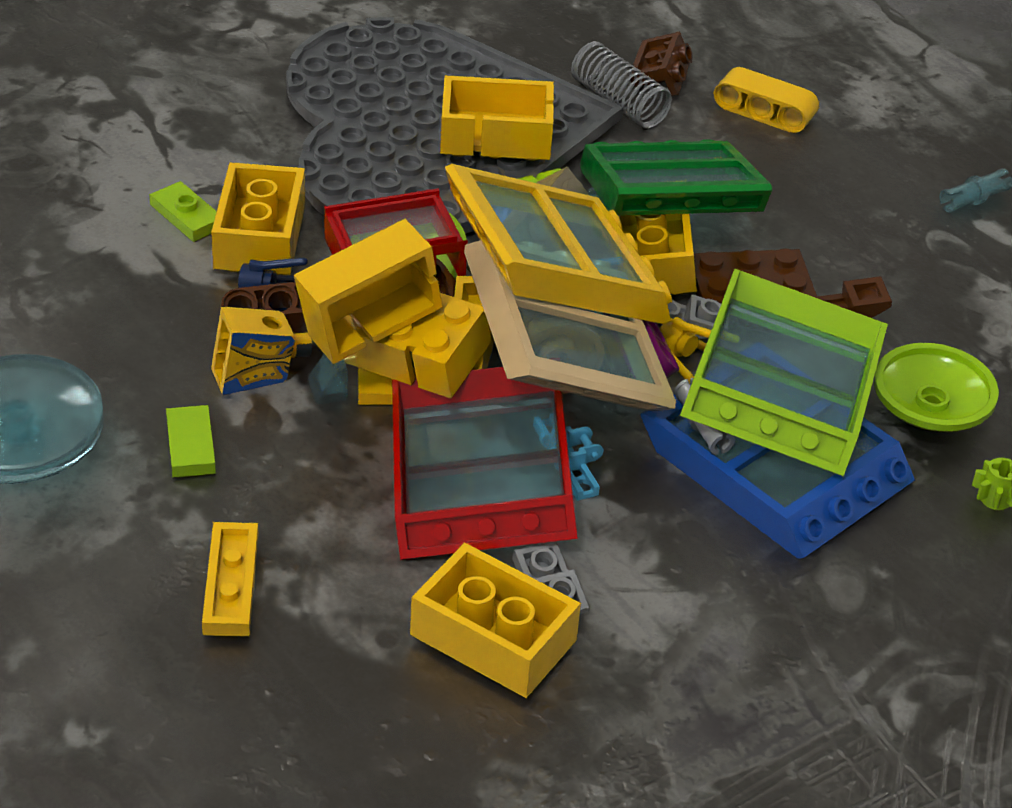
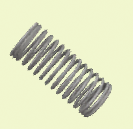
[571,41,672,129]

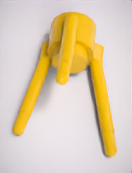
[660,317,739,384]

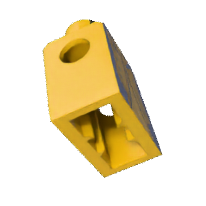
[211,307,312,395]

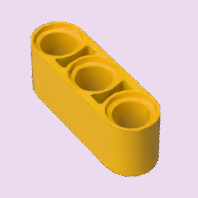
[713,67,819,133]

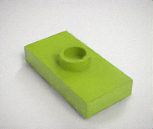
[149,181,217,242]

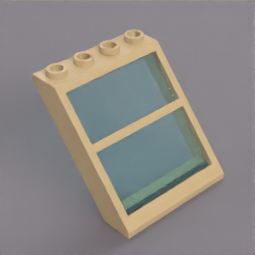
[464,241,676,411]

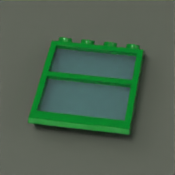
[580,139,772,216]

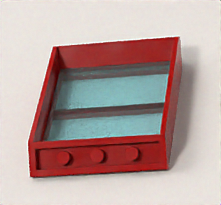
[392,360,578,560]

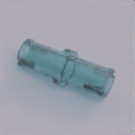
[939,168,1012,213]

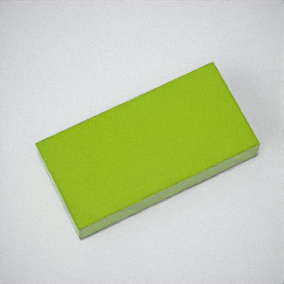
[166,405,216,478]

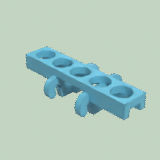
[533,415,604,501]

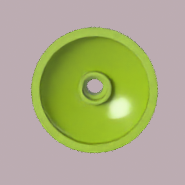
[874,343,999,432]

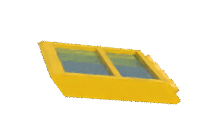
[444,164,672,324]

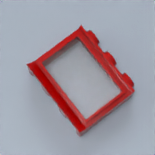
[324,188,468,276]

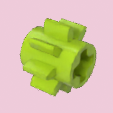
[972,457,1012,510]

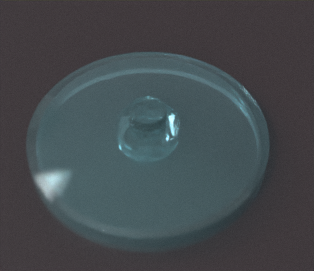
[0,354,104,484]

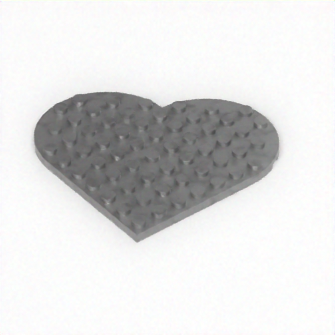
[286,17,623,234]

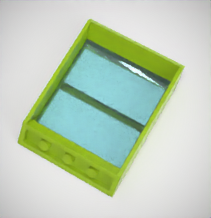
[680,269,888,476]

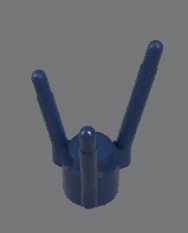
[238,258,308,311]

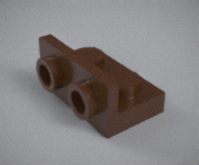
[628,31,693,96]

